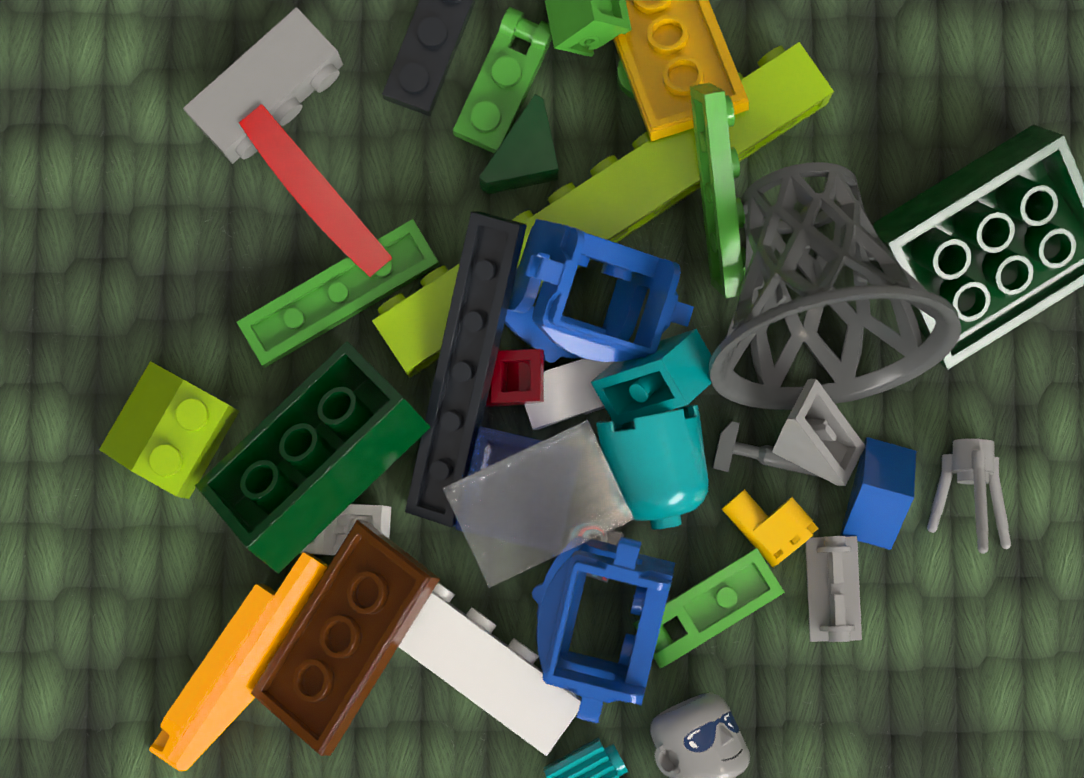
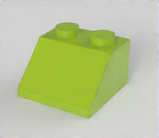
[99,361,239,499]

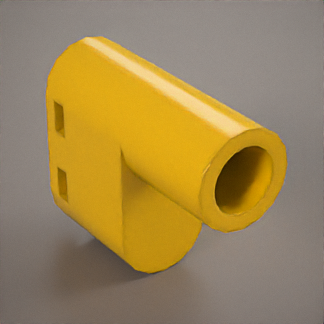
[721,489,819,568]

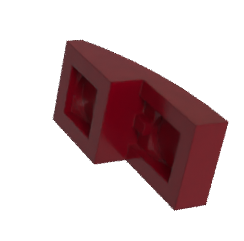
[486,349,544,407]

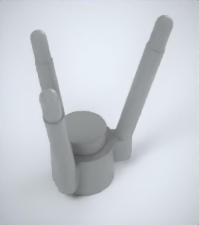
[927,439,1011,554]

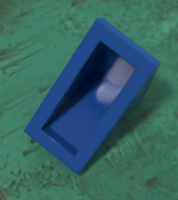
[840,437,917,550]

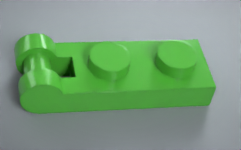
[453,7,552,154]
[633,548,785,668]

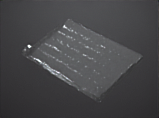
[443,420,634,587]

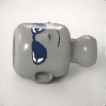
[650,693,751,778]

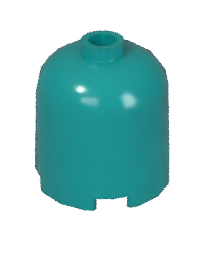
[596,404,708,530]

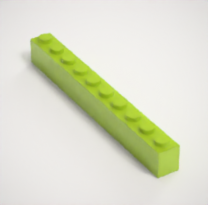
[372,42,834,378]

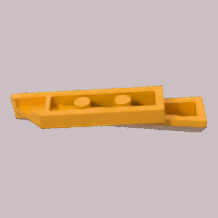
[149,552,329,771]

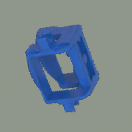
[505,219,694,363]
[532,536,675,723]

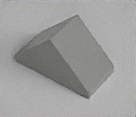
[772,379,865,486]

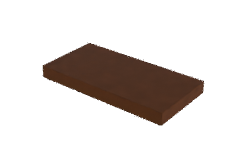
[250,519,440,756]

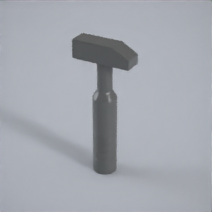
[712,421,821,478]

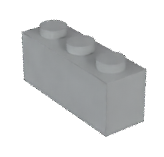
[183,7,343,164]

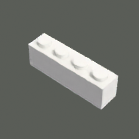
[398,582,581,756]

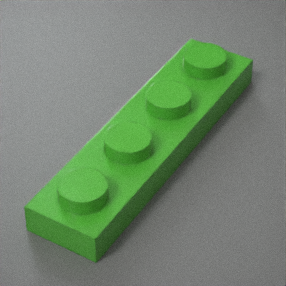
[690,83,746,298]
[237,219,440,368]

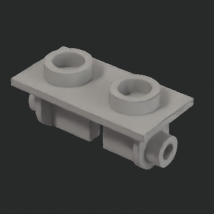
[805,536,862,642]

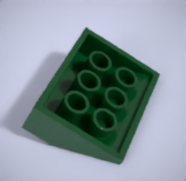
[872,125,1084,369]

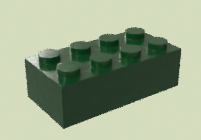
[195,341,430,573]

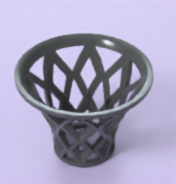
[709,162,961,410]

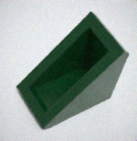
[479,94,559,194]

